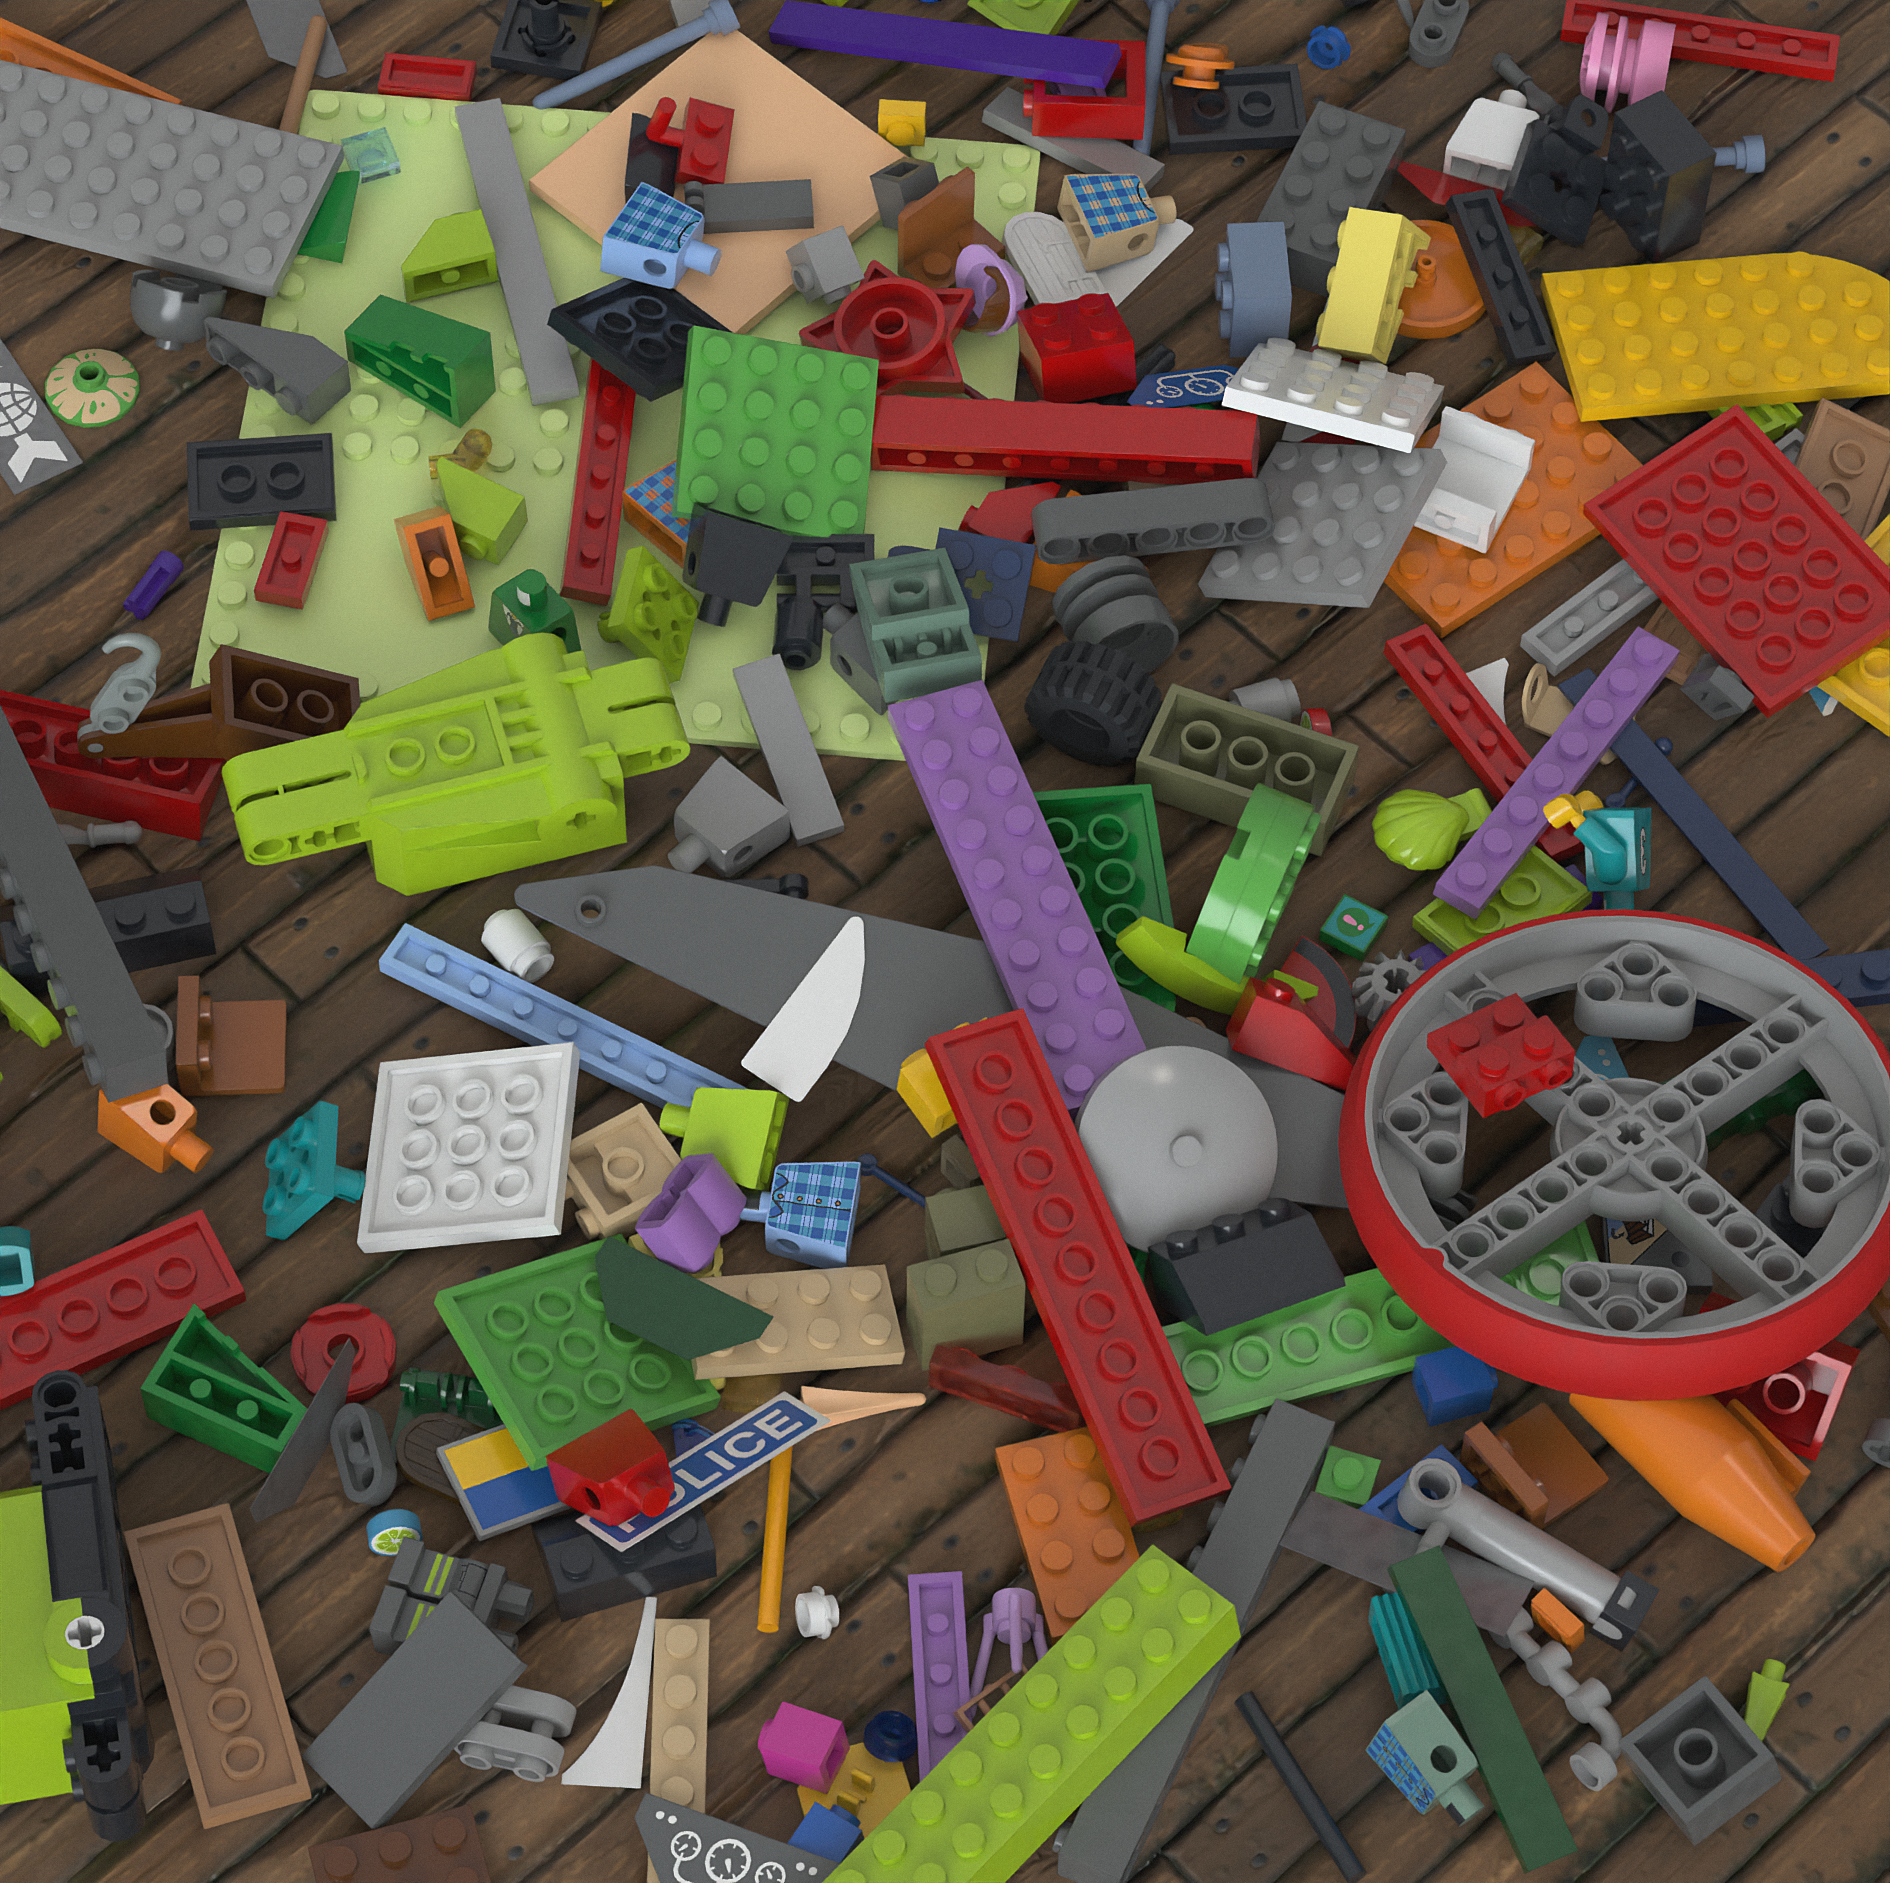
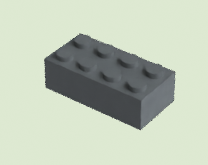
[1256,101,1406,298]

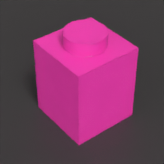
[758,1702,850,1794]

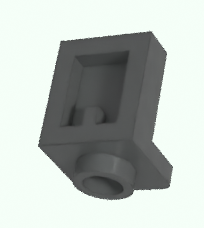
[1680,652,1755,720]

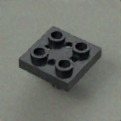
[490,0,603,81]

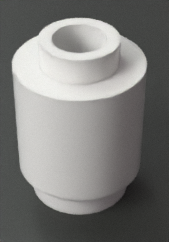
[481,909,554,983]

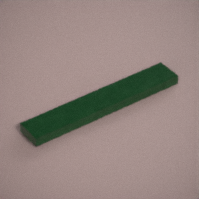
[1387,1545,1578,1874]

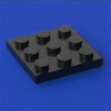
[547,278,733,402]

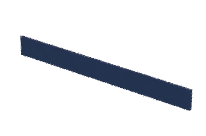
[1557,668,1829,960]

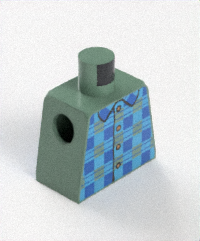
[1365,1690,1485,1827]

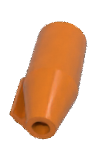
[1569,1393,1816,1572]

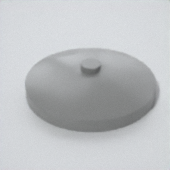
[1074,1046,1278,1253]

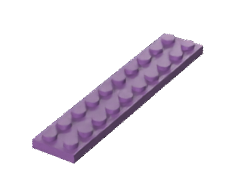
[887,680,1146,1119]

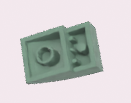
[849,547,982,703]

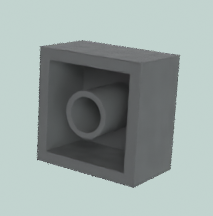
[1618,1675,1782,1846]

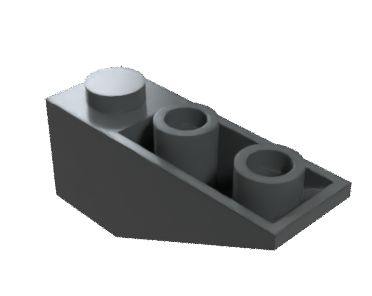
[204,316,351,425]

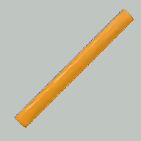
[757,1445,793,1633]

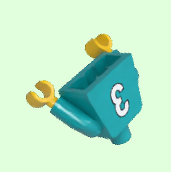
[1543,791,1651,910]

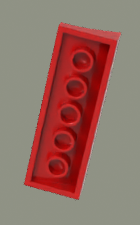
[0,690,226,841]

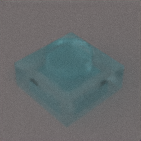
[341,127,401,185]

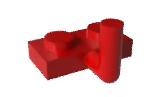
[646,97,735,185]

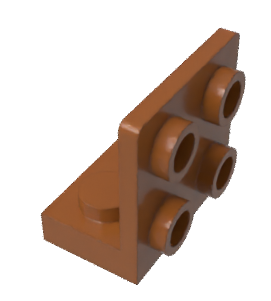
[897,167,1005,289]
[176,975,287,1096]
[1459,1403,1609,1530]

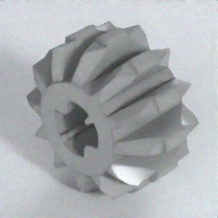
[1352,950,1427,1031]

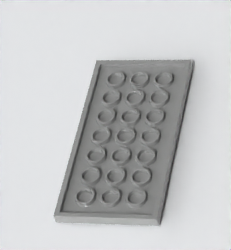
[0,60,344,298]

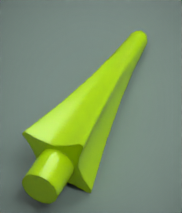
[1744,1659,1790,1741]

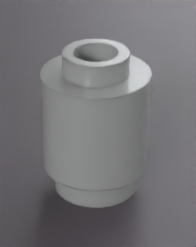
[1229,677,1301,723]

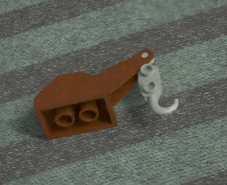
[77,633,360,762]

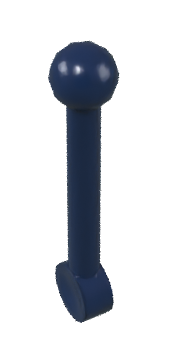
[1606,737,1673,808]
[857,1153,925,1208]

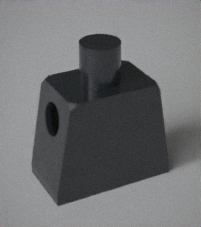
[682,503,793,627]

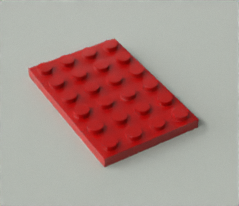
[1583,404,1890,718]

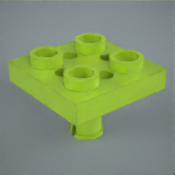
[597,545,699,683]

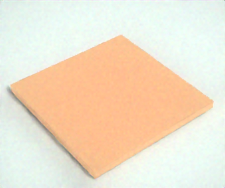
[529,30,908,335]

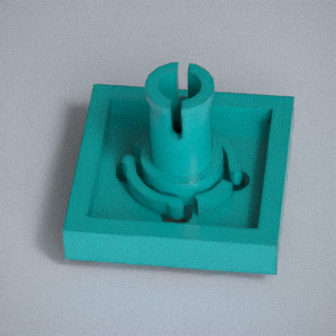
[262,1100,366,1240]

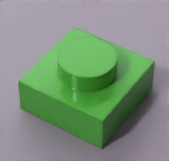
[1315,1445,1381,1509]

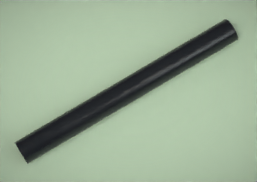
[1235,1691,1367,1883]

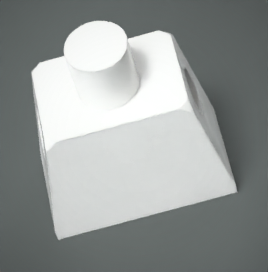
[1443,90,1539,191]

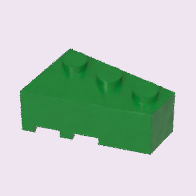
[140,1304,307,1474]

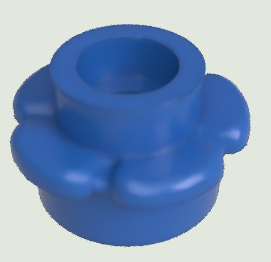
[1307,25,1351,69]

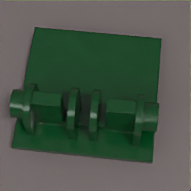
[390,1367,504,1465]

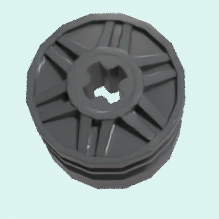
[1052,555,1179,674]

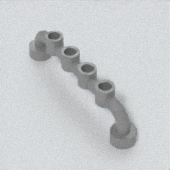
[1382,1587,1623,1791]

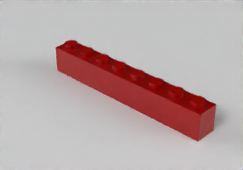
[870,394,1261,485]

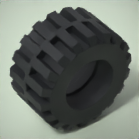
[1024,640,1162,767]

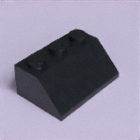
[1147,1198,1346,1336]
[531,1504,717,1622]

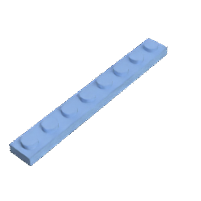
[379,923,748,1109]

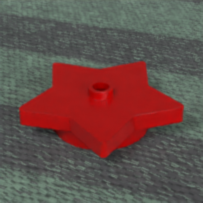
[799,260,976,396]

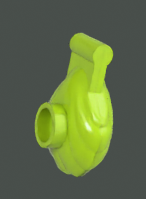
[1372,788,1492,871]

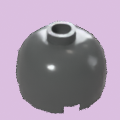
[130,269,227,351]

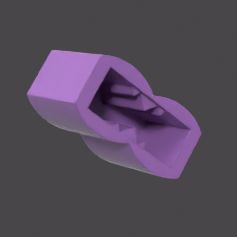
[635,1153,747,1273]

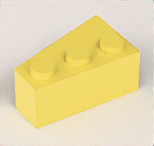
[1316,207,1431,364]

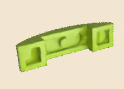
[1116,916,1318,1015]

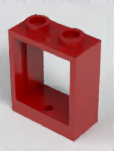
[1023,39,1145,140]

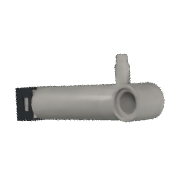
[1397,1458,1660,1652]

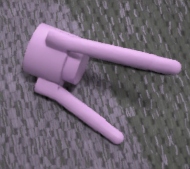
[970,1588,1048,1719]

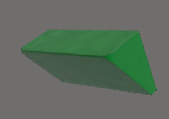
[297,171,360,263]

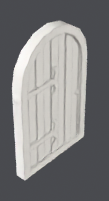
[1002,212,1107,305]

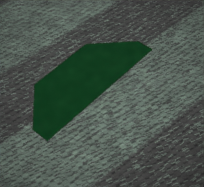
[594,1236,774,1360]

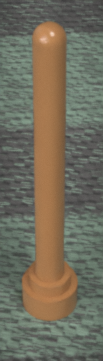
[279,15,327,134]

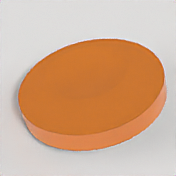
[1397,220,1486,339]

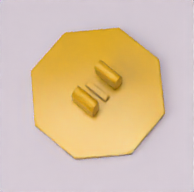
[797,1742,911,1839]

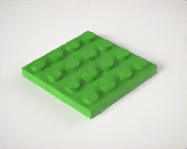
[671,326,879,537]
[434,1233,721,1471]

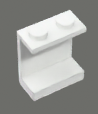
[1413,406,1535,554]

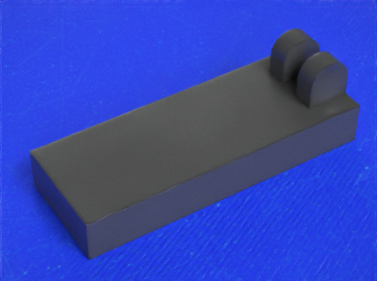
[684,179,814,234]

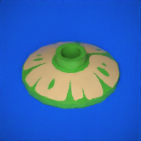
[45,349,140,428]

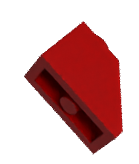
[958,482,1061,544]

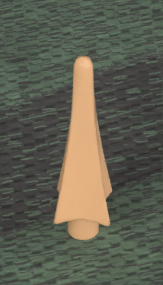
[799,1386,926,1431]

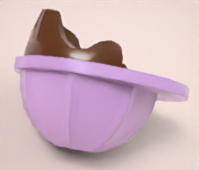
[955,244,1028,337]

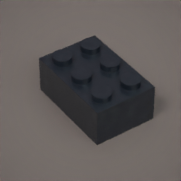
[1600,90,1717,264]

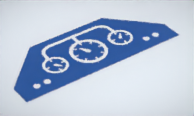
[1127,365,1240,408]

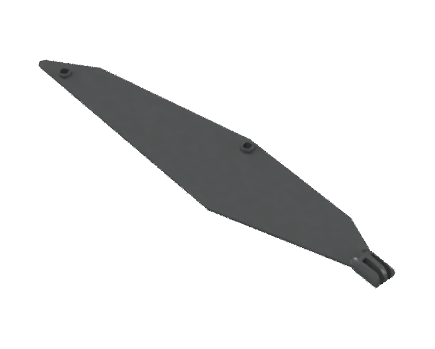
[514,865,1478,1232]

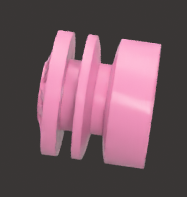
[1579,12,1676,113]

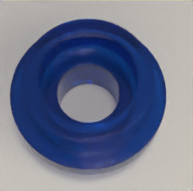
[863,1710,918,1762]

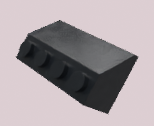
[0,866,217,994]

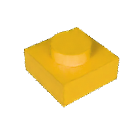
[878,99,926,146]

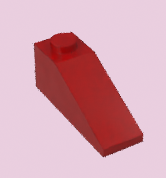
[1226,976,1357,1091]

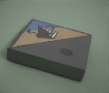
[1600,1216,1713,1295]

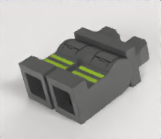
[369,1537,535,1655]

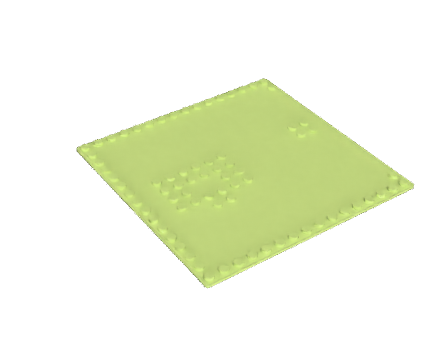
[190,90,1040,761]

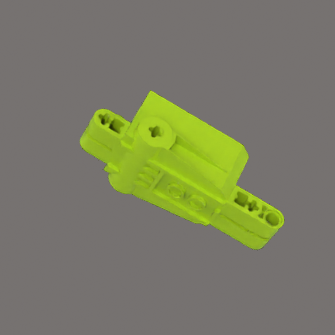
[221,633,691,896]

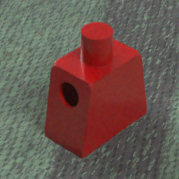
[545,1409,675,1526]

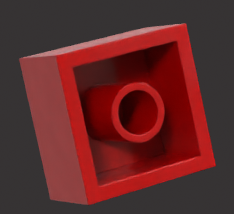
[1017,293,1137,403]

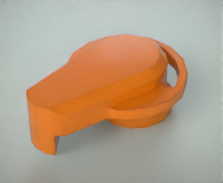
[1166,43,1235,89]

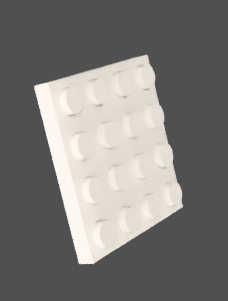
[1222,337,1445,453]
[357,1042,580,1253]

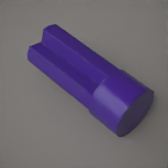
[123,551,184,620]

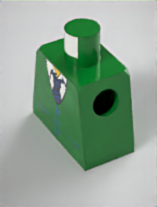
[488,569,581,654]

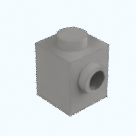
[785,225,865,305]

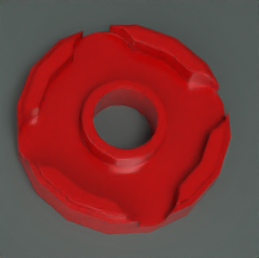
[290,1303,397,1404]

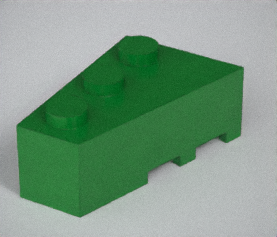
[344,294,496,428]

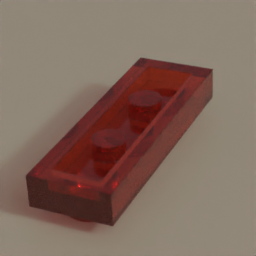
[929,1344,1085,1433]

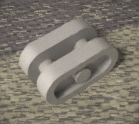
[454,1685,577,1782]

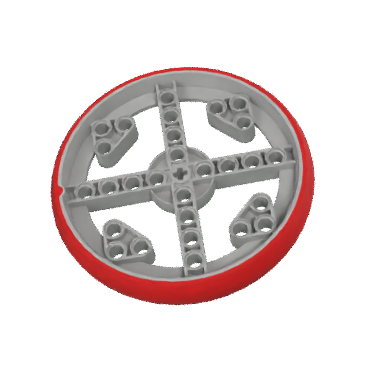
[1338,909,1890,1401]

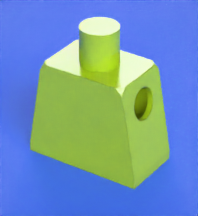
[659,1087,790,1191]

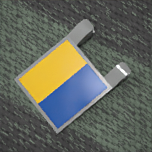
[436,1424,572,1542]

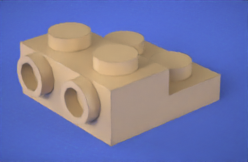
[565,1103,682,1240]

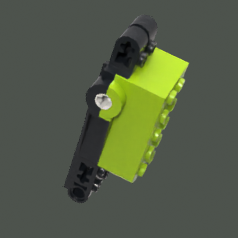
[0,1370,155,1841]

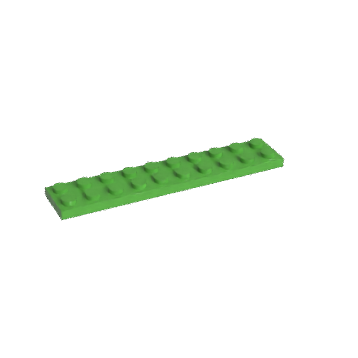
[1162,1220,1599,1428]

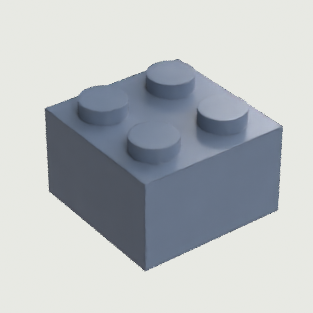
[1215,222,1292,358]

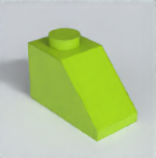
[401,209,498,302]
[436,457,528,566]

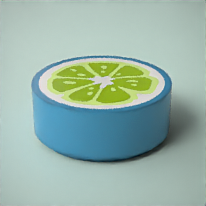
[366,1509,423,1556]

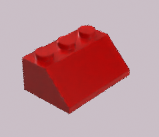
[1699,1291,1861,1462]

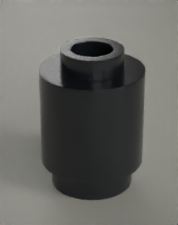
[772,595,824,670]

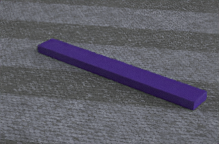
[768,0,1122,89]

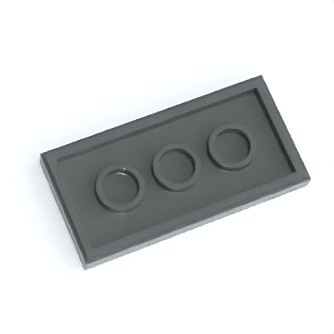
[301,1591,528,1829]

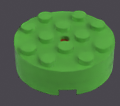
[1186,782,1322,985]

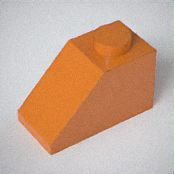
[393,506,475,621]

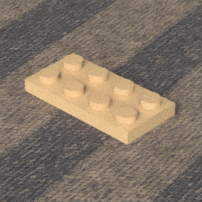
[691,1264,905,1380]

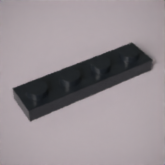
[1445,188,1558,368]

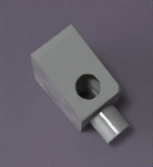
[668,756,790,877]

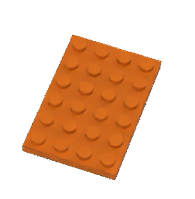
[1384,362,1643,639]

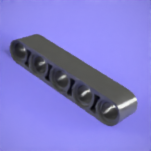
[1031,478,1275,564]

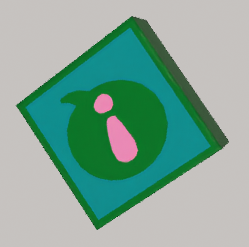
[1319,894,1389,962]

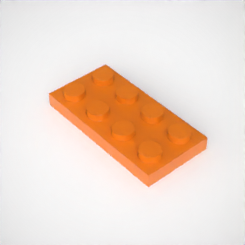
[995,1427,1140,1647]

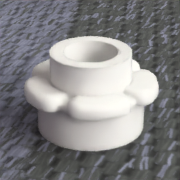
[795,1586,839,1639]

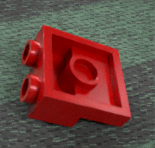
[1426,993,1575,1118]

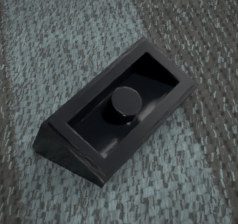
[625,113,679,204]

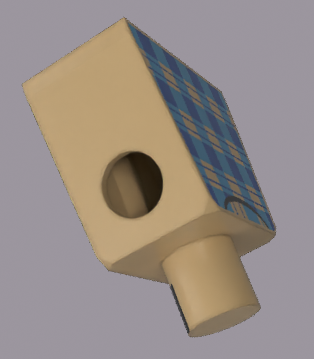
[1057,174,1176,272]

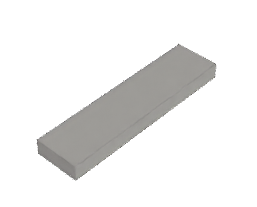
[982,87,1165,192]
[733,654,845,847]

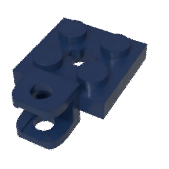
[888,527,1037,643]

